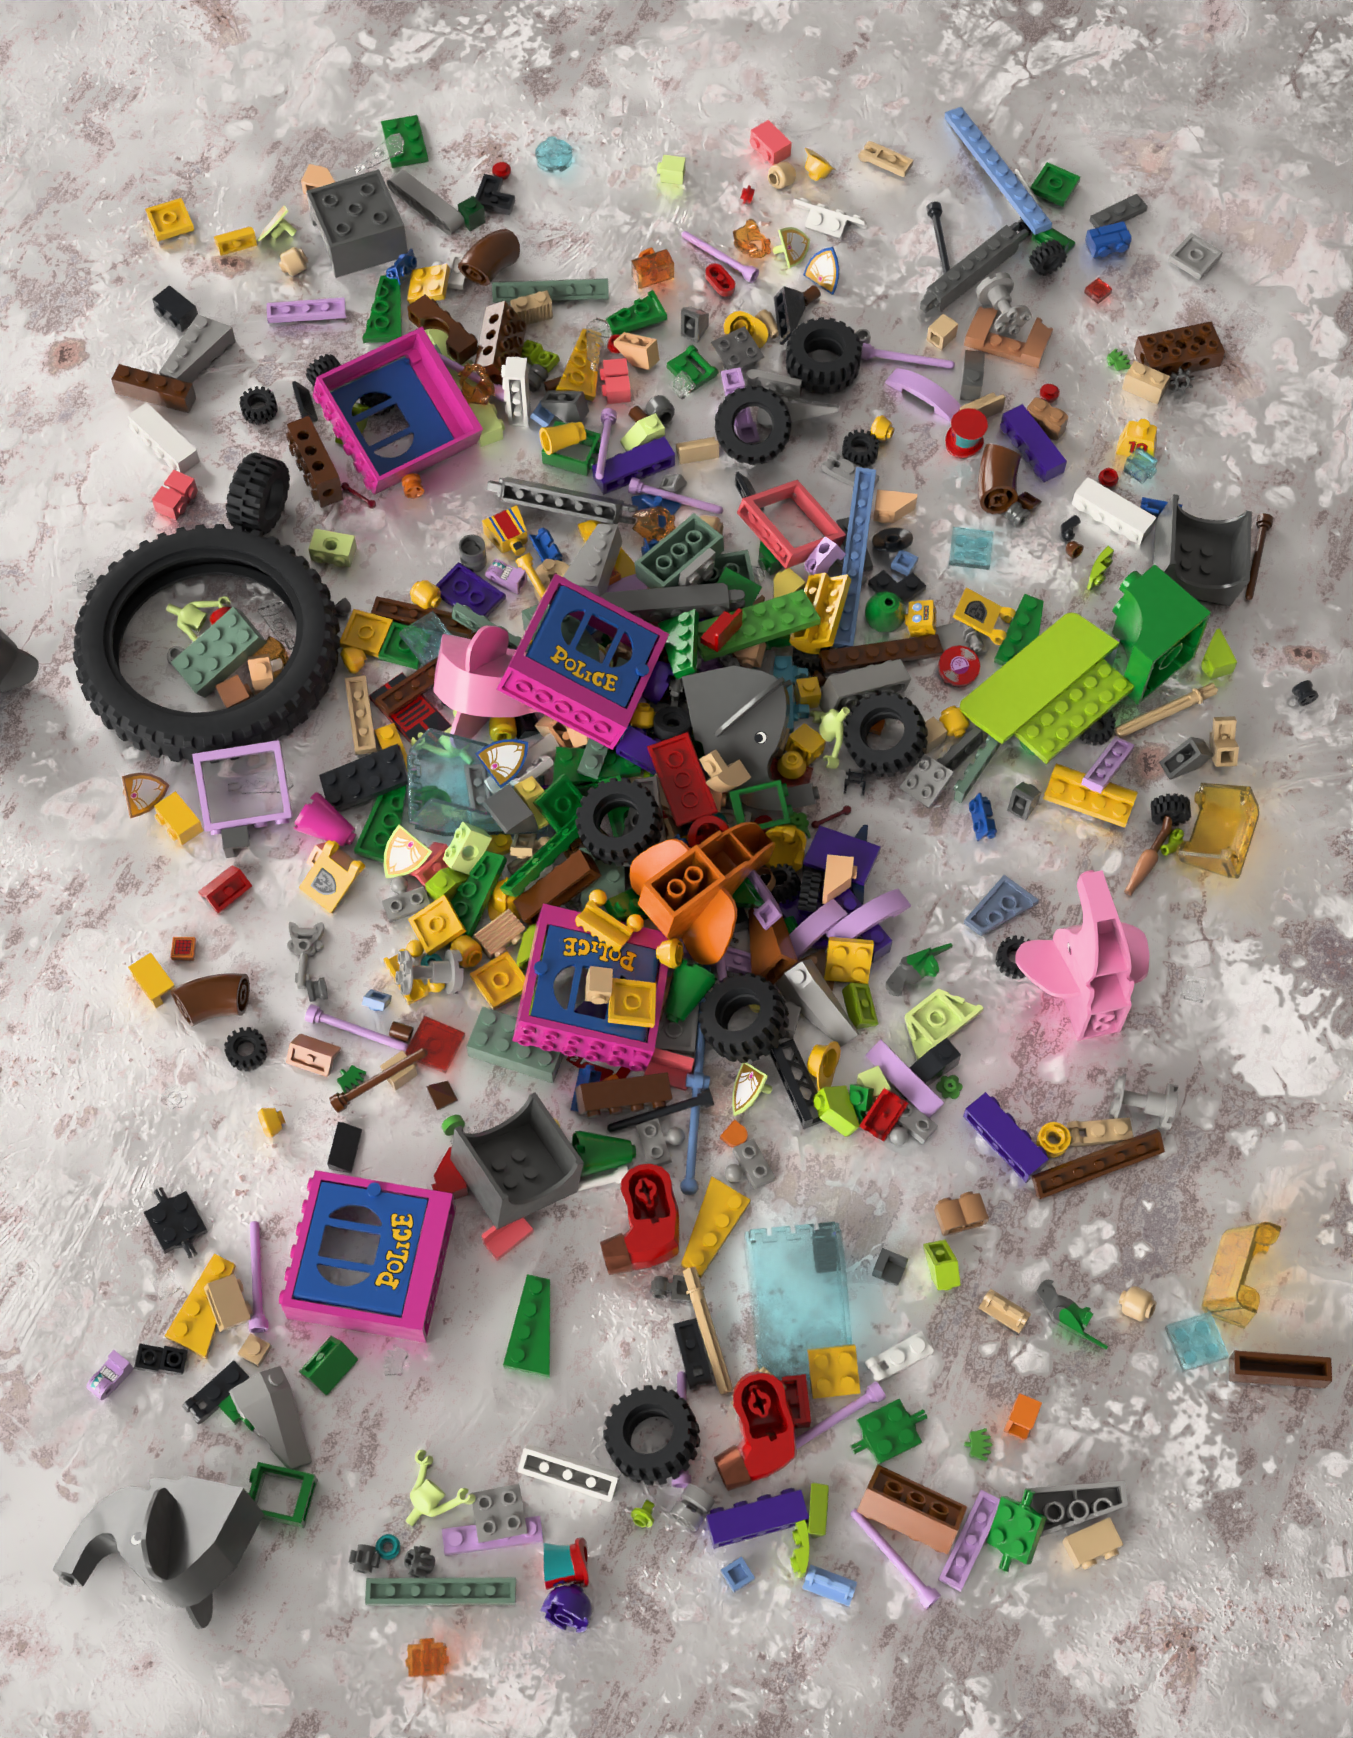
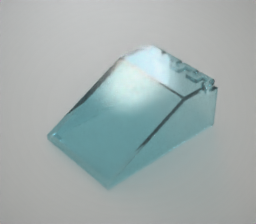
[407,728,547,836]
[743,1221,852,1380]

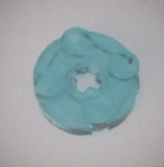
[535,136,572,173]

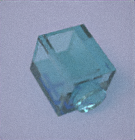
[1123,447,1158,484]

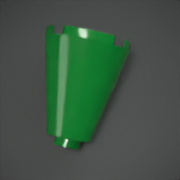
[865,592,906,632]
[663,959,718,1024]
[571,1131,636,1177]

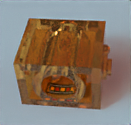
[405,1638,449,1678]

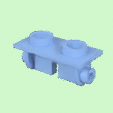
[802,1564,857,1606]

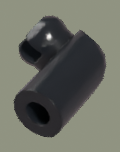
[1060,515,1081,541]

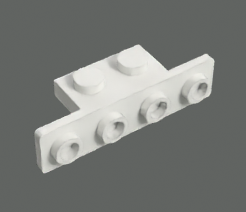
[793,198,867,239]
[485,733,560,795]

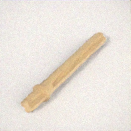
[1115,683,1218,738]
[682,1267,733,1394]

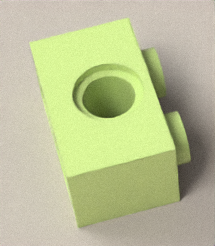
[309,529,357,567]
[443,821,492,875]

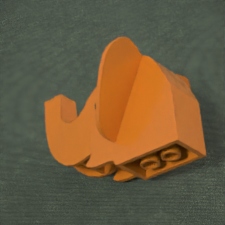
[630,822,775,965]

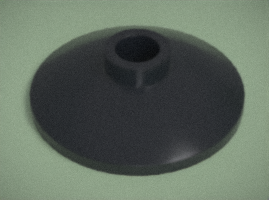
[872,528,913,553]

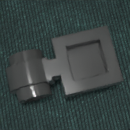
[650,1275,692,1303]

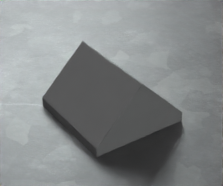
[482,784,539,834]

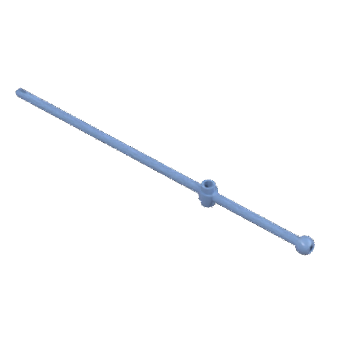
[680,964,711,1195]

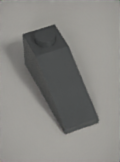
[960,350,985,401]

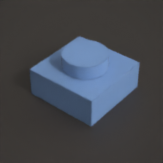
[530,401,555,427]
[891,550,919,576]
[362,989,392,1011]
[720,1557,755,1593]

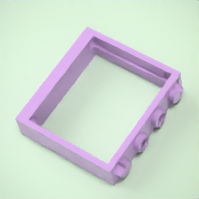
[192,740,293,835]

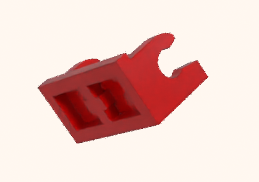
[859,1088,909,1142]
[780,1374,811,1429]

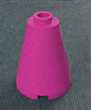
[294,792,357,847]

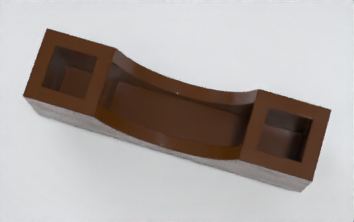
[407,294,478,365]

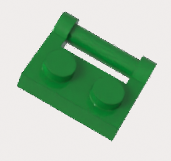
[667,345,719,392]

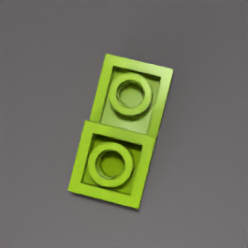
[521,340,560,373]
[1087,546,1114,590]
[790,1520,809,1578]

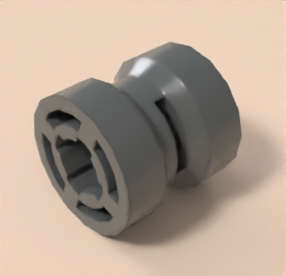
[528,364,549,392]

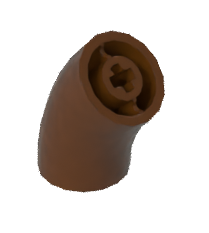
[458,229,520,286]
[978,444,1022,514]
[170,973,250,1027]

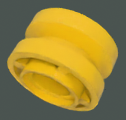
[1036,1122,1071,1158]

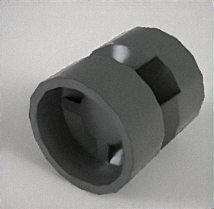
[459,534,487,572]

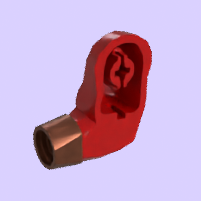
[600,1164,679,1275]
[714,1371,797,1491]

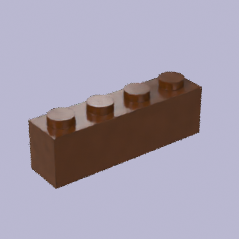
[111,364,196,413]
[513,849,602,925]
[575,1072,673,1118]
[1229,1350,1332,1388]

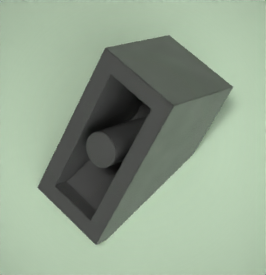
[681,306,709,343]
[540,390,589,423]
[1159,737,1213,780]
[1007,782,1042,821]

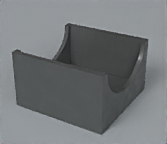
[306,169,408,278]
[1153,494,1252,606]
[450,1092,584,1230]

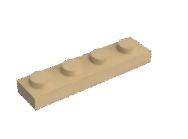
[345,675,377,755]

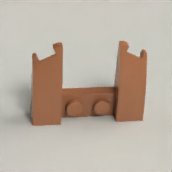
[964,306,1053,368]

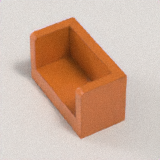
[1003,1393,1042,1440]

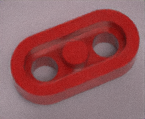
[705,263,735,297]

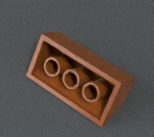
[857,1464,968,1555]

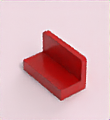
[700,608,743,652]
[198,866,252,913]

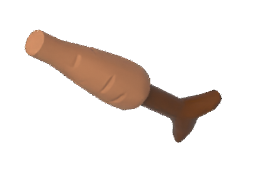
[1124,816,1176,896]

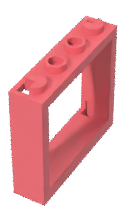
[737,479,846,569]

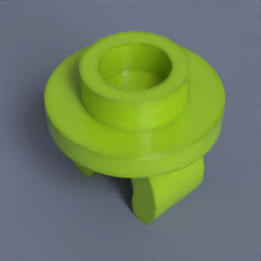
[631,1500,655,1528]

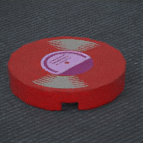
[938,645,980,687]

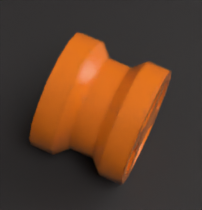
[401,473,424,499]

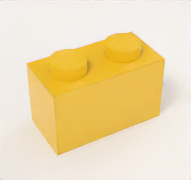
[154,791,204,845]

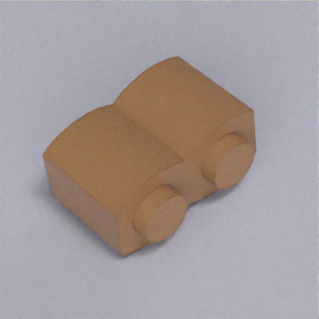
[1027,397,1068,440]
[934,1192,989,1236]

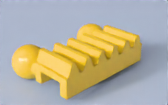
[575,889,644,952]
[383,940,445,1005]

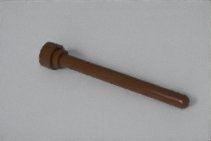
[1245,513,1274,600]
[329,1048,428,1113]

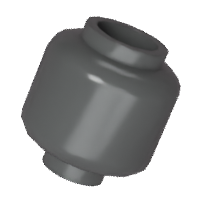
[645,395,675,425]

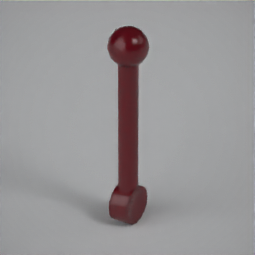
[341,482,376,509]
[811,805,851,829]

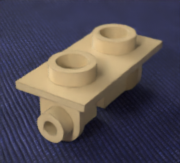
[979,1288,1031,1333]

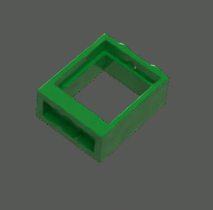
[541,421,601,476]
[729,780,794,829]
[247,1462,318,1528]

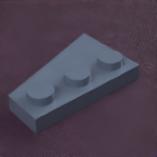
[964,875,1039,936]

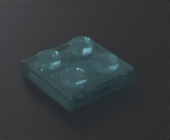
[949,527,994,570]
[399,611,451,666]
[1165,1311,1229,1372]

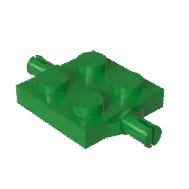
[850,1398,927,1465]
[986,1488,1047,1572]

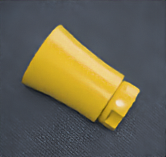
[540,422,586,455]

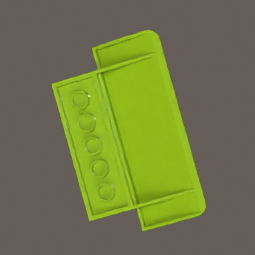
[960,613,1134,764]

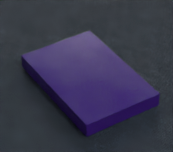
[436,562,506,618]
[803,825,881,886]

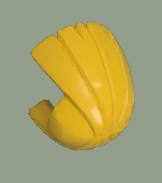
[765,824,807,872]

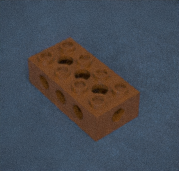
[473,301,527,385]
[1134,321,1225,377]
[285,416,344,508]

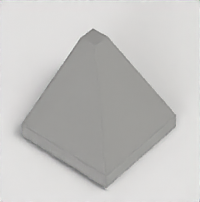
[659,474,687,492]

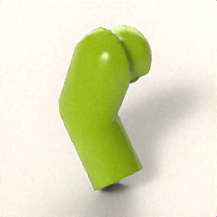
[1160,828,1184,856]

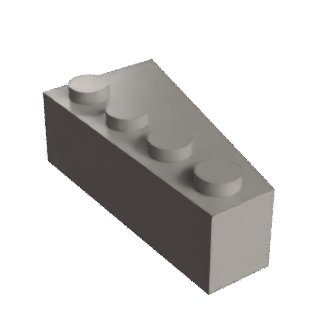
[159,314,236,383]
[563,524,622,597]
[819,659,911,713]
[1023,1481,1128,1537]

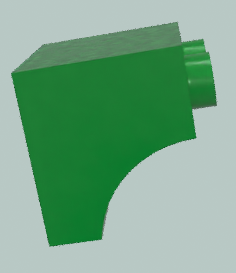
[1112,565,1211,705]

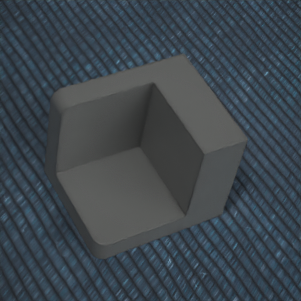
[221,825,250,858]
[872,1248,908,1286]

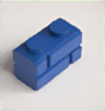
[1085,221,1132,258]

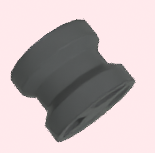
[1005,502,1031,528]
[306,977,328,1002]

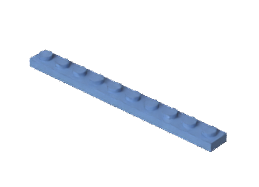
[945,107,1052,235]
[832,467,876,648]

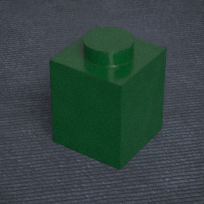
[457,196,486,232]

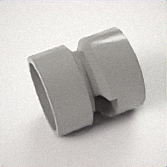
[670,1483,715,1531]

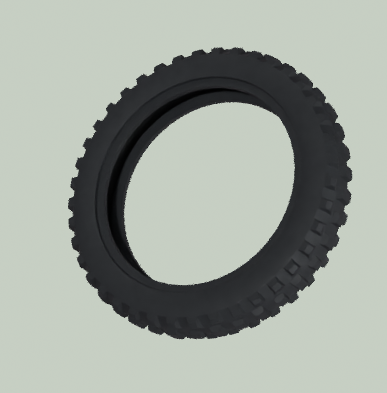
[73,524,340,764]

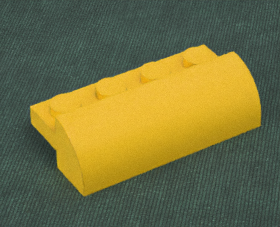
[789,573,852,654]
[1043,763,1138,828]

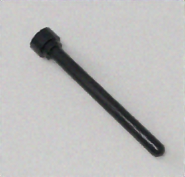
[926,202,950,275]
[607,1088,714,1133]

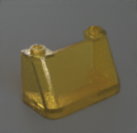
[1176,783,1259,879]
[1201,1222,1281,1329]

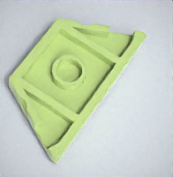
[904,988,984,1061]

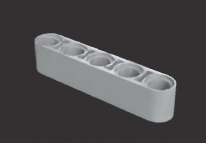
[386,169,465,235]

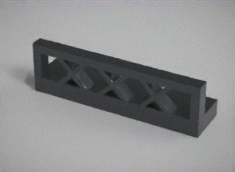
[770,1039,824,1130]

